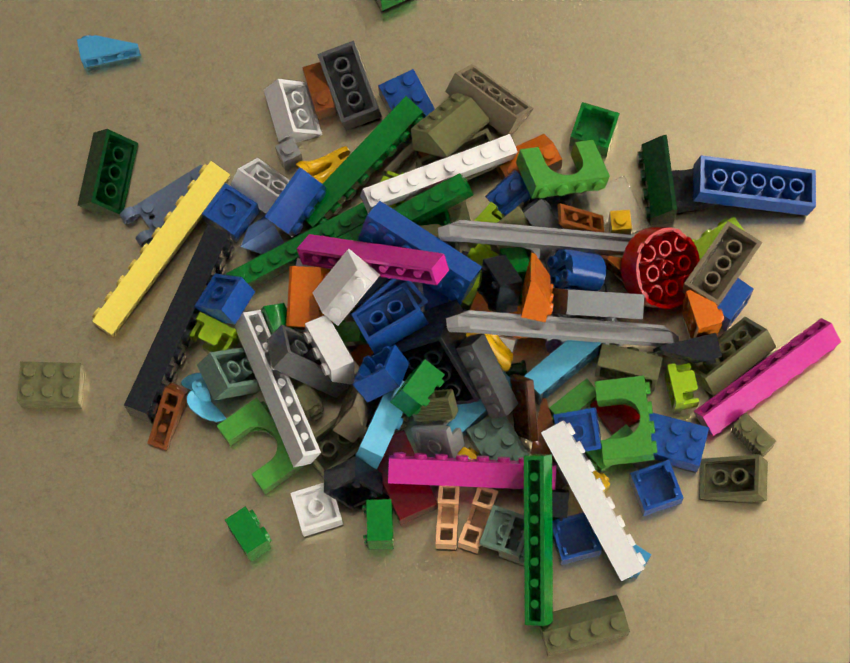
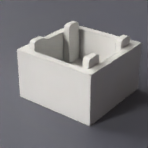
[290,483,343,537]

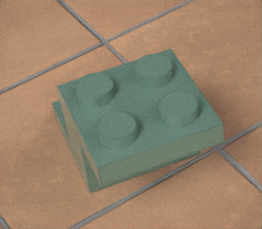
[479,505,524,565]

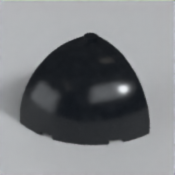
[372,299,480,404]

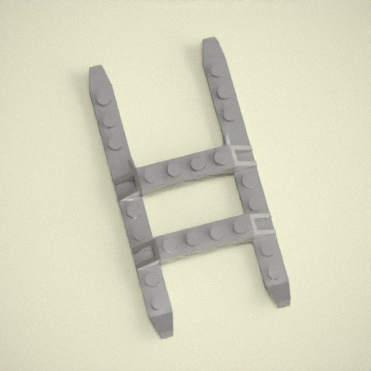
[438,220,679,347]

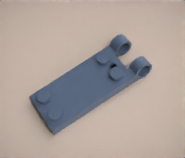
[119,165,202,247]

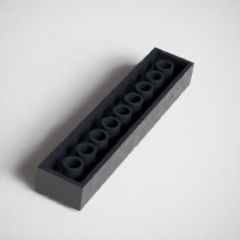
[124,225,235,424]

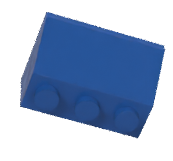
[265,167,327,237]
[351,282,429,354]

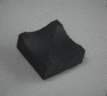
[672,168,716,213]

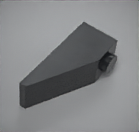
[653,333,722,366]

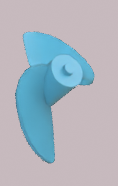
[181,373,226,422]

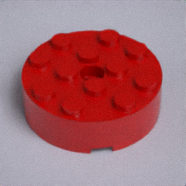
[621,227,700,309]

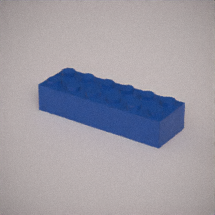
[693,155,816,216]
[358,201,482,304]

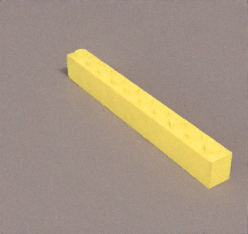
[92,161,231,337]

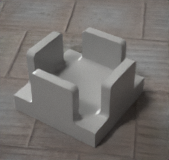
[411,420,465,458]

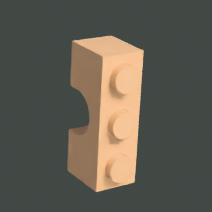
[436,485,460,550]
[458,487,498,554]

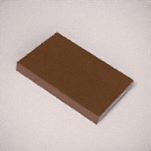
[510,374,538,442]

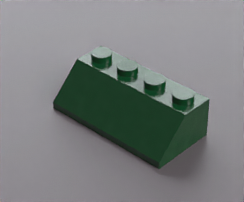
[77,129,138,216]
[637,135,677,225]

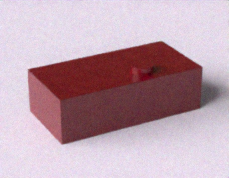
[377,430,438,525]

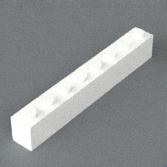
[360,134,518,214]
[234,310,321,467]
[541,421,646,581]

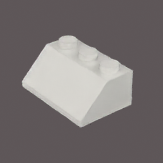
[264,79,322,143]
[230,158,290,214]
[313,249,380,326]
[303,315,355,384]

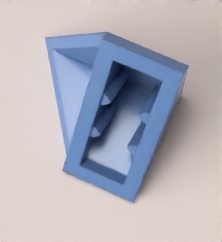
[241,216,284,254]

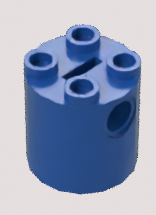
[547,249,606,291]

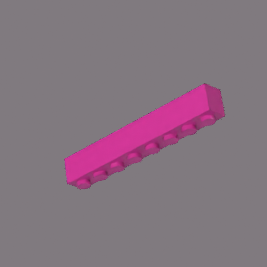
[297,234,449,285]
[694,318,841,436]
[388,452,556,490]

